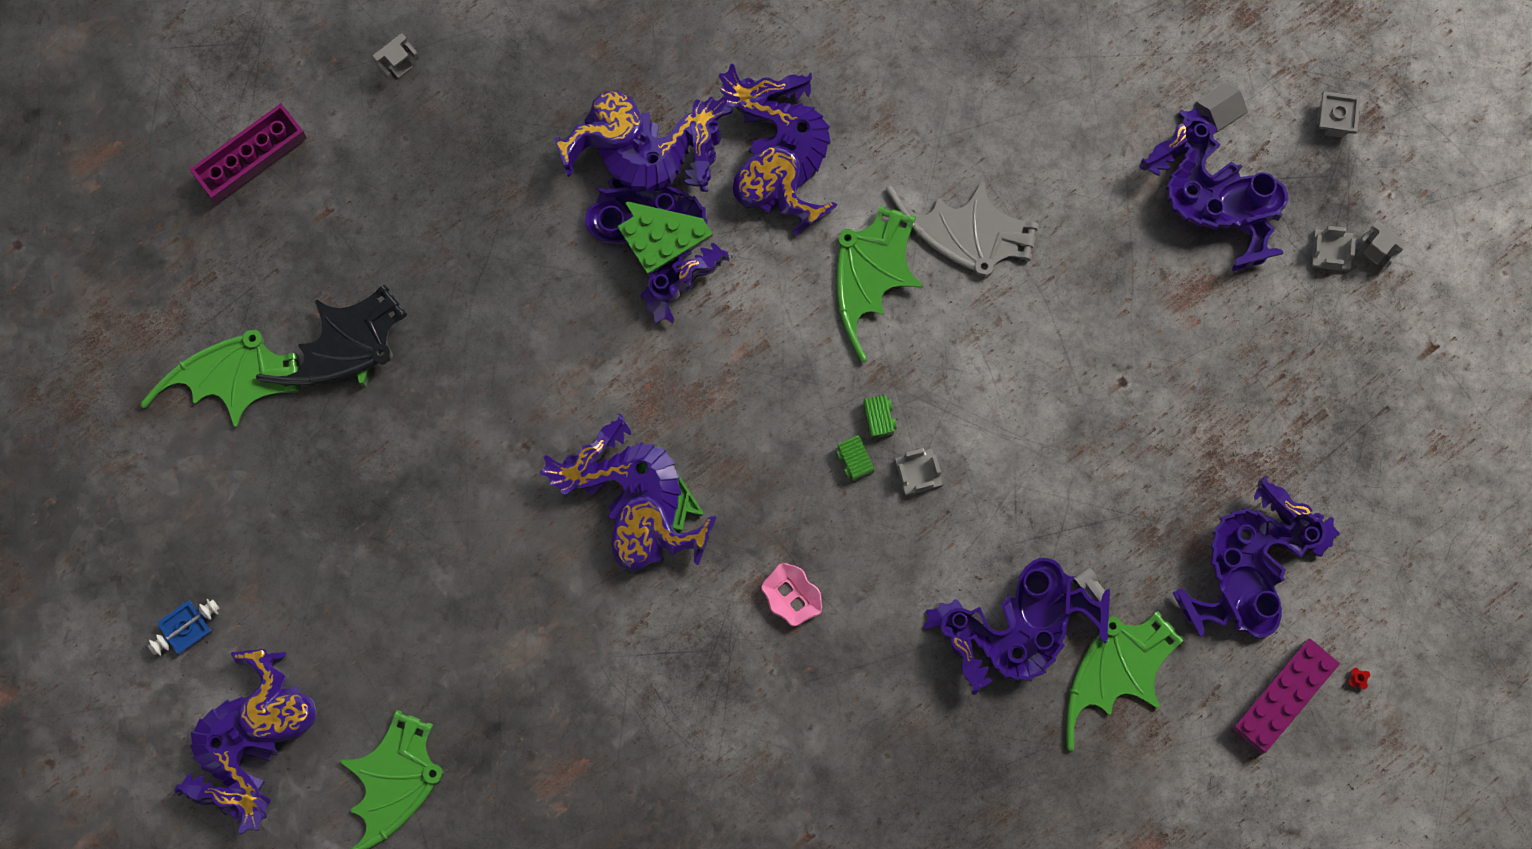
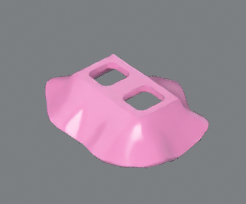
[761,563,822,627]

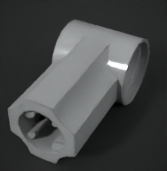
[1073,567,1105,603]

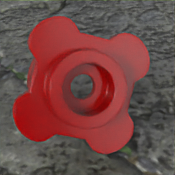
[1349,668,1370,690]

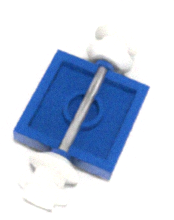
[148,599,220,656]

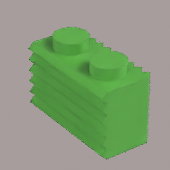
[863,395,897,439]
[836,435,875,482]

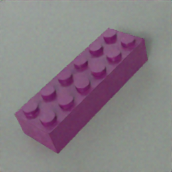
[189,103,307,204]
[1231,638,1340,755]

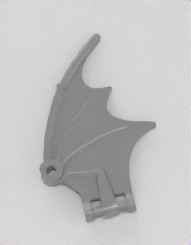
[886,182,1039,278]

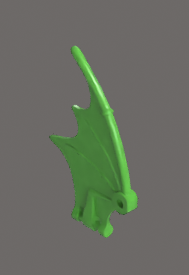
[837,205,923,363]
[140,329,300,427]
[1066,611,1185,751]
[341,710,444,849]

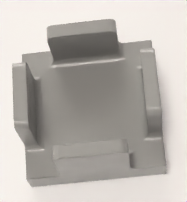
[373,33,419,81]
[1316,91,1361,137]
[1357,220,1407,268]
[1311,226,1356,271]
[895,448,943,496]

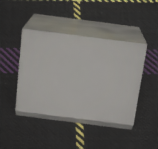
[1196,82,1248,132]

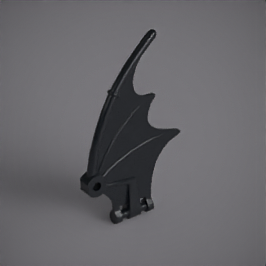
[256,285,407,386]

